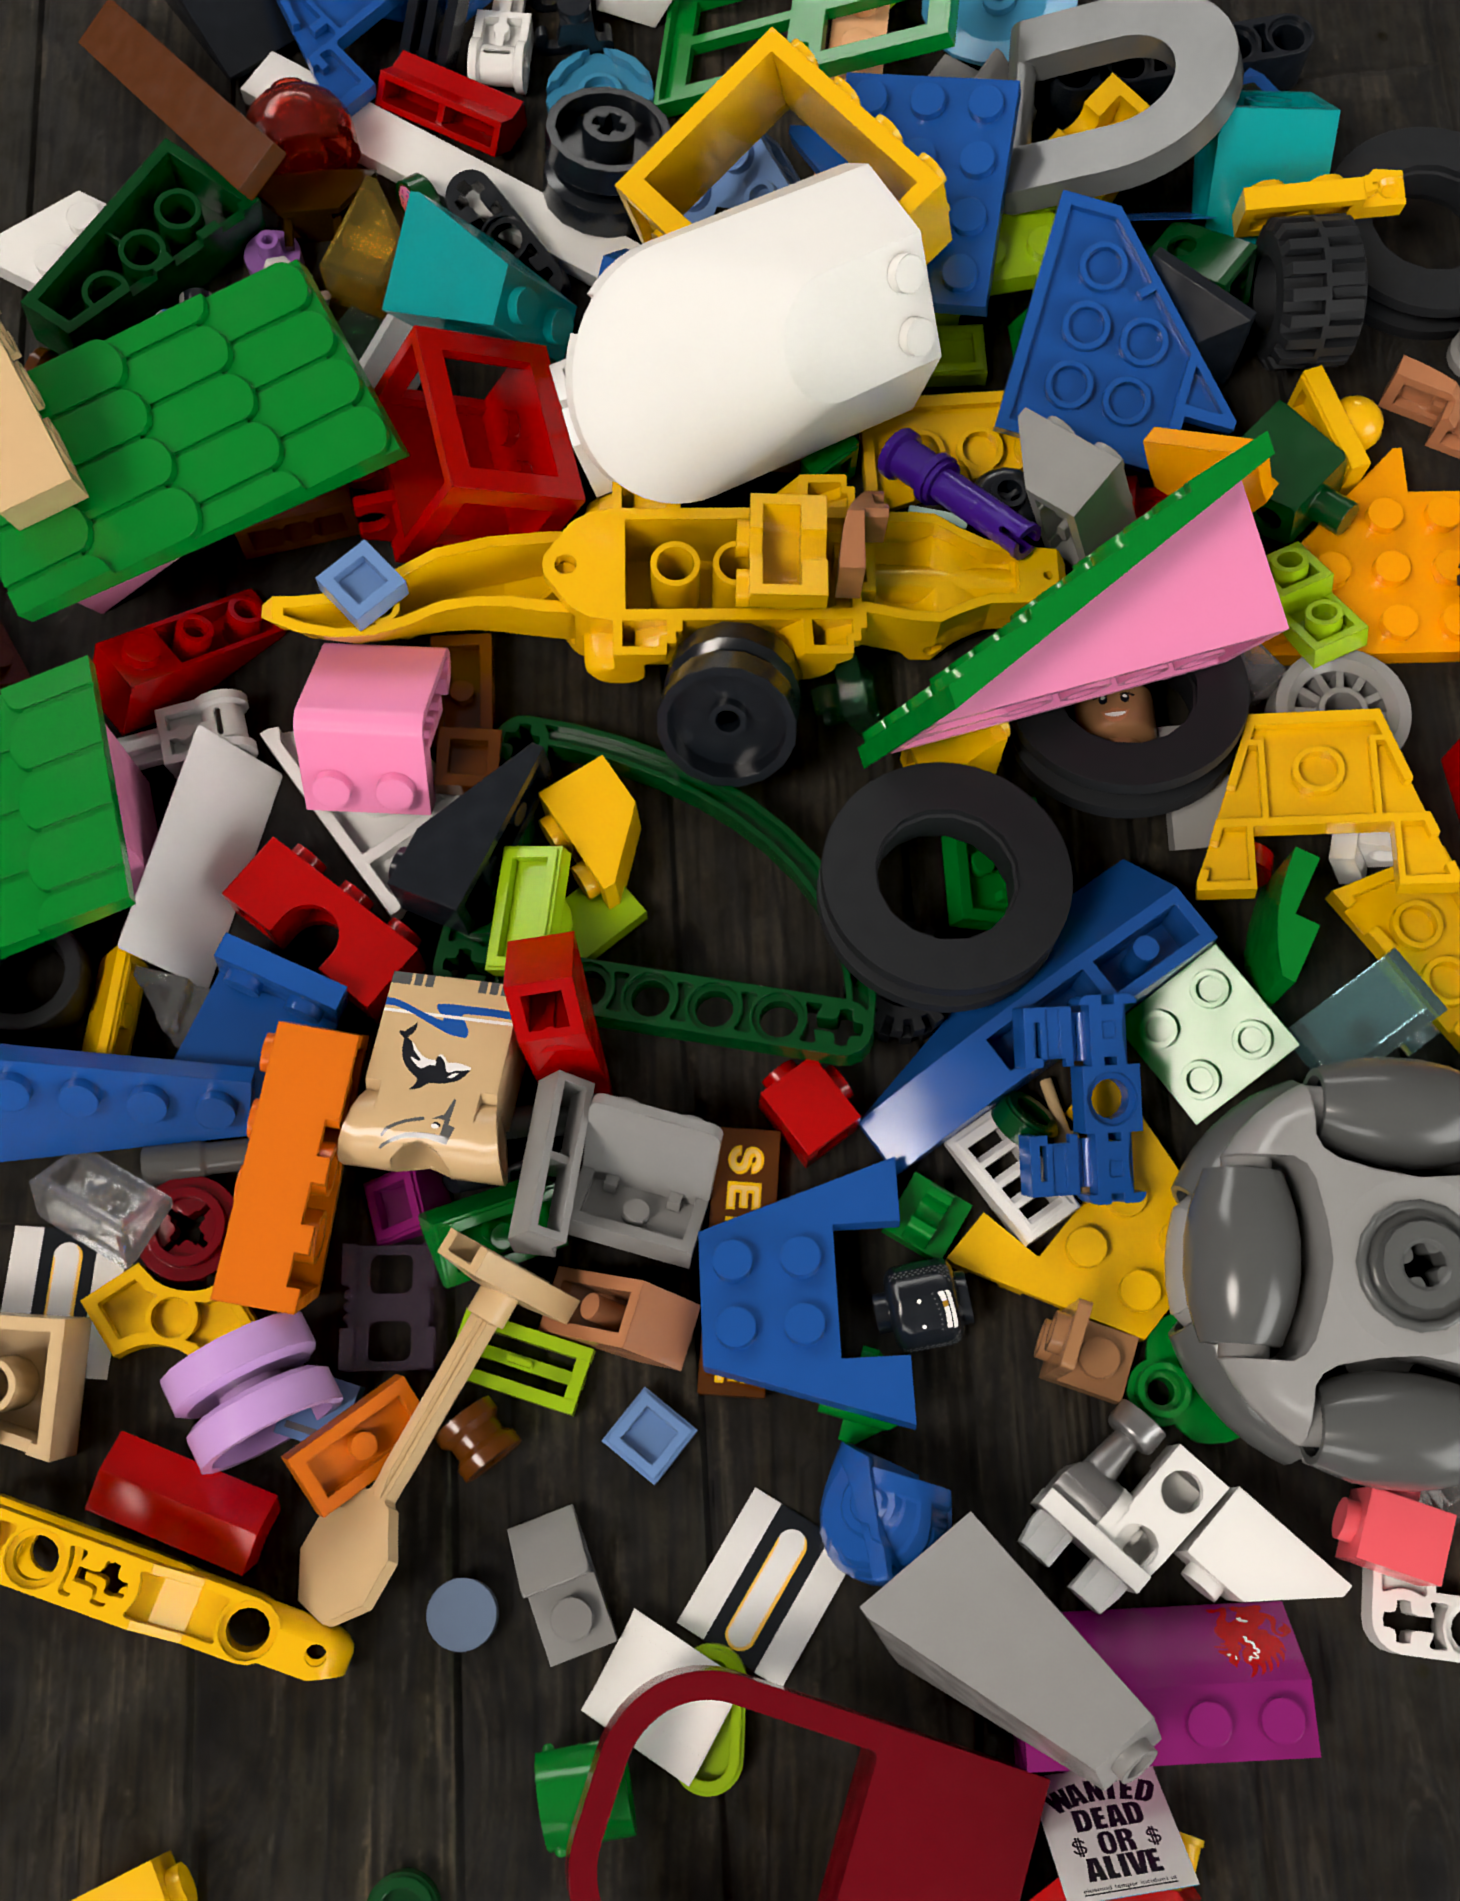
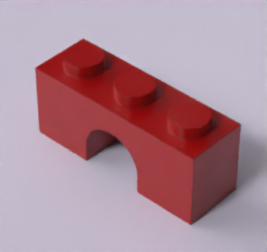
[222,836,428,1024]

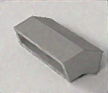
[508,1070,595,1257]

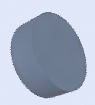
[426,1578,499,1652]

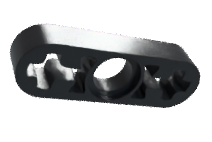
[445,169,571,300]

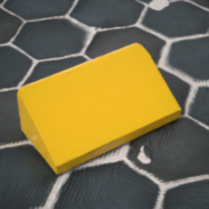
[82,945,148,1056]

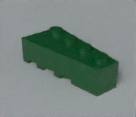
[20,138,266,355]

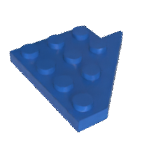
[993,190,1237,475]

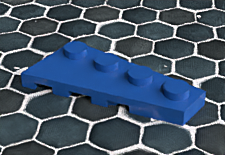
[0,1044,256,1162]

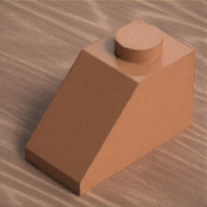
[538,1266,701,1371]

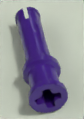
[877,428,1041,560]

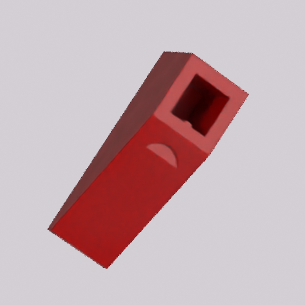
[93,588,286,735]
[503,931,613,1095]

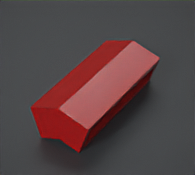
[375,50,527,157]
[85,1431,281,1576]

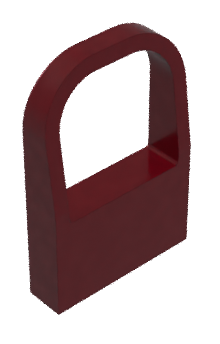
[565,1665,1051,1901]

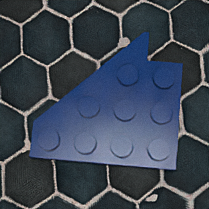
[789,72,1021,317]

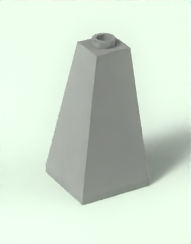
[860,1511,1162,1791]

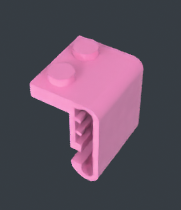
[293,643,451,815]

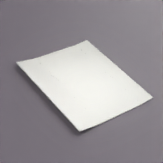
[581,1608,733,1787]

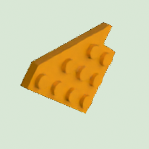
[1242,448,1460,667]

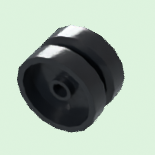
[542,87,670,238]
[657,621,803,787]

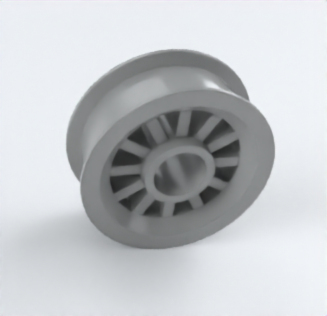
[1264,650,1412,749]

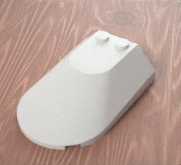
[565,163,942,504]

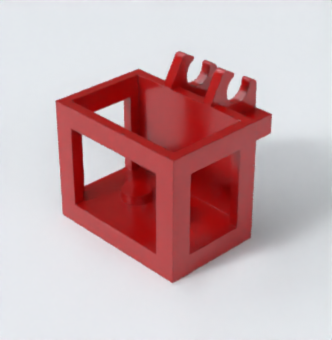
[349,325,586,563]

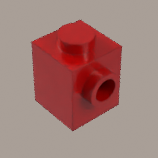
[759,1059,861,1168]

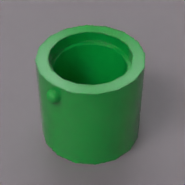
[534,1740,637,1858]

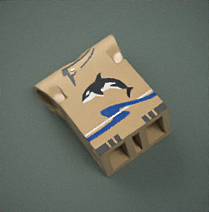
[337,971,527,1186]

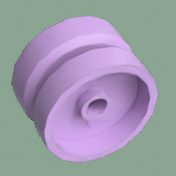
[160,1311,343,1475]

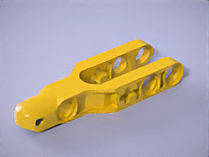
[0,1493,354,1681]

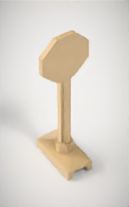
[298,1228,580,1627]

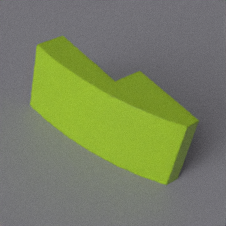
[1266,541,1369,669]

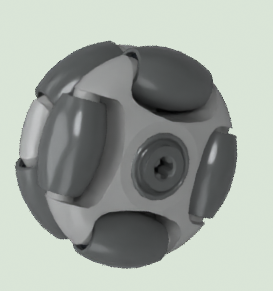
[1164,1056,1460,1492]

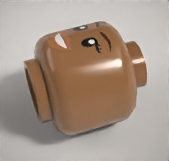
[1073,685,1158,743]

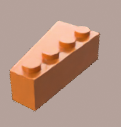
[210,1021,369,1315]

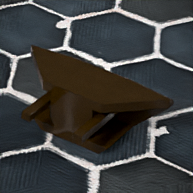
[256,168,377,251]

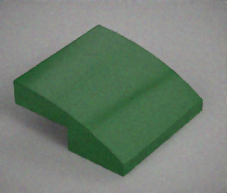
[1243,847,1320,1007]

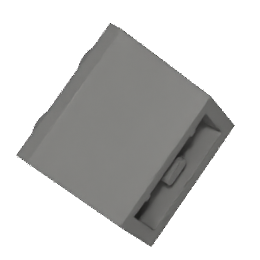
[1018,407,1136,570]

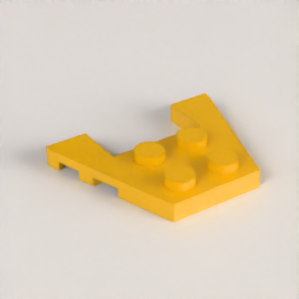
[1195,708,1460,900]
[945,1079,1179,1343]

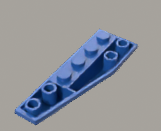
[858,859,1218,1177]

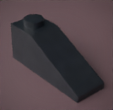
[387,743,554,936]

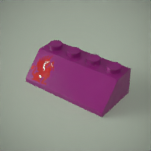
[1013,1601,1321,1773]

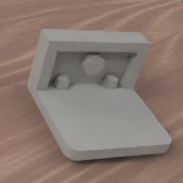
[568,1093,723,1269]

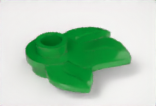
[1125,1314,1240,1445]

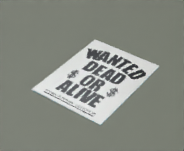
[1041,1766,1200,1901]

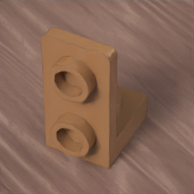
[1034,1298,1139,1405]

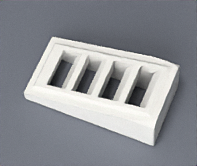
[944,1109,1081,1247]

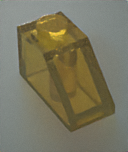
[319,175,401,319]

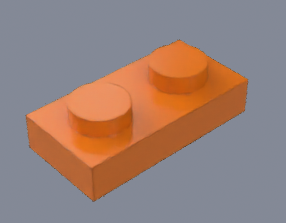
[281,1374,437,1518]

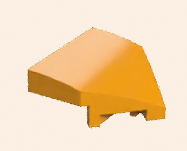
[1143,427,1279,513]

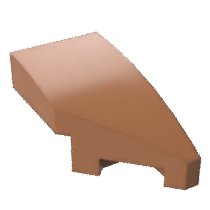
[1378,355,1460,459]
[835,491,889,598]

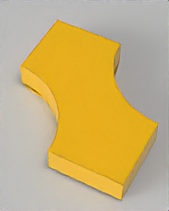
[80,1262,258,1359]

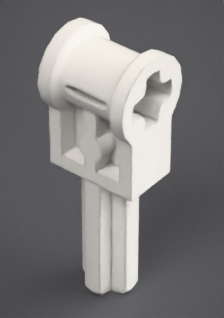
[467,0,534,95]
[117,689,259,779]

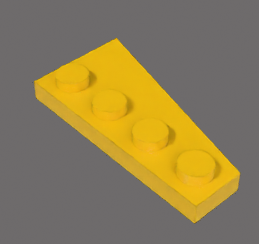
[859,391,1023,512]
[1325,846,1460,1054]

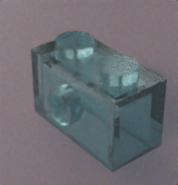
[1288,948,1448,1070]

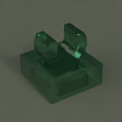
[811,655,882,738]

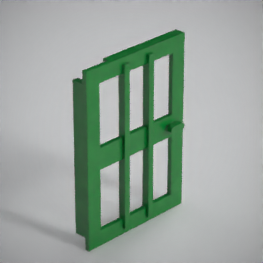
[653,0,960,118]

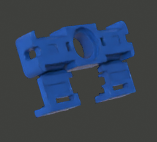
[1012,993,1146,1205]

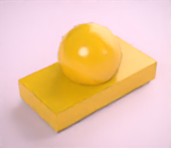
[1287,365,1384,496]

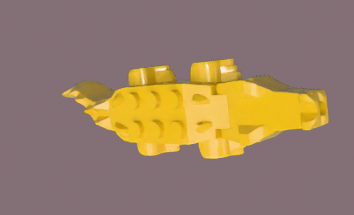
[261,474,1066,683]

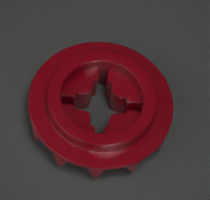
[134,1176,234,1282]

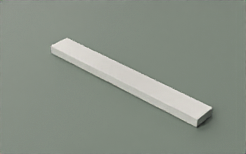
[240,51,641,287]

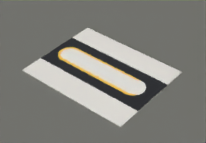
[1,1225,130,1380]
[677,1487,846,1686]

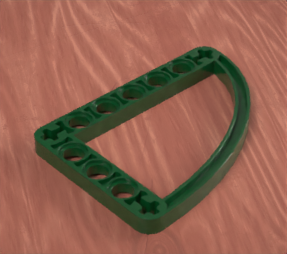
[433,715,876,1066]

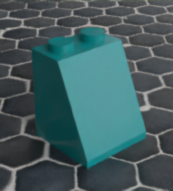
[1191,90,1341,244]
[382,191,577,363]

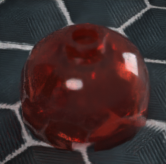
[246,77,362,175]

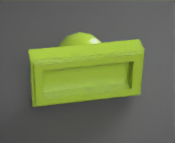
[485,846,573,976]

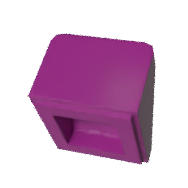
[363,1169,452,1247]

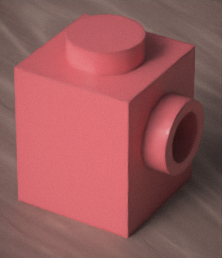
[1332,1487,1457,1587]

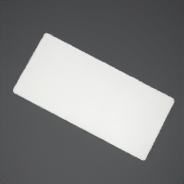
[118,725,282,989]

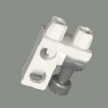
[1017,1399,1230,1614]

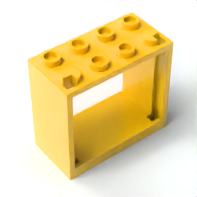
[615,27,952,265]

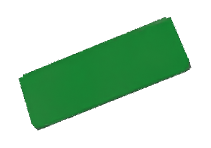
[418,1179,569,1289]

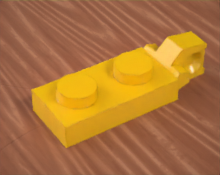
[1232,169,1406,238]

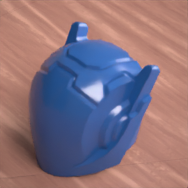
[820,1441,952,1587]

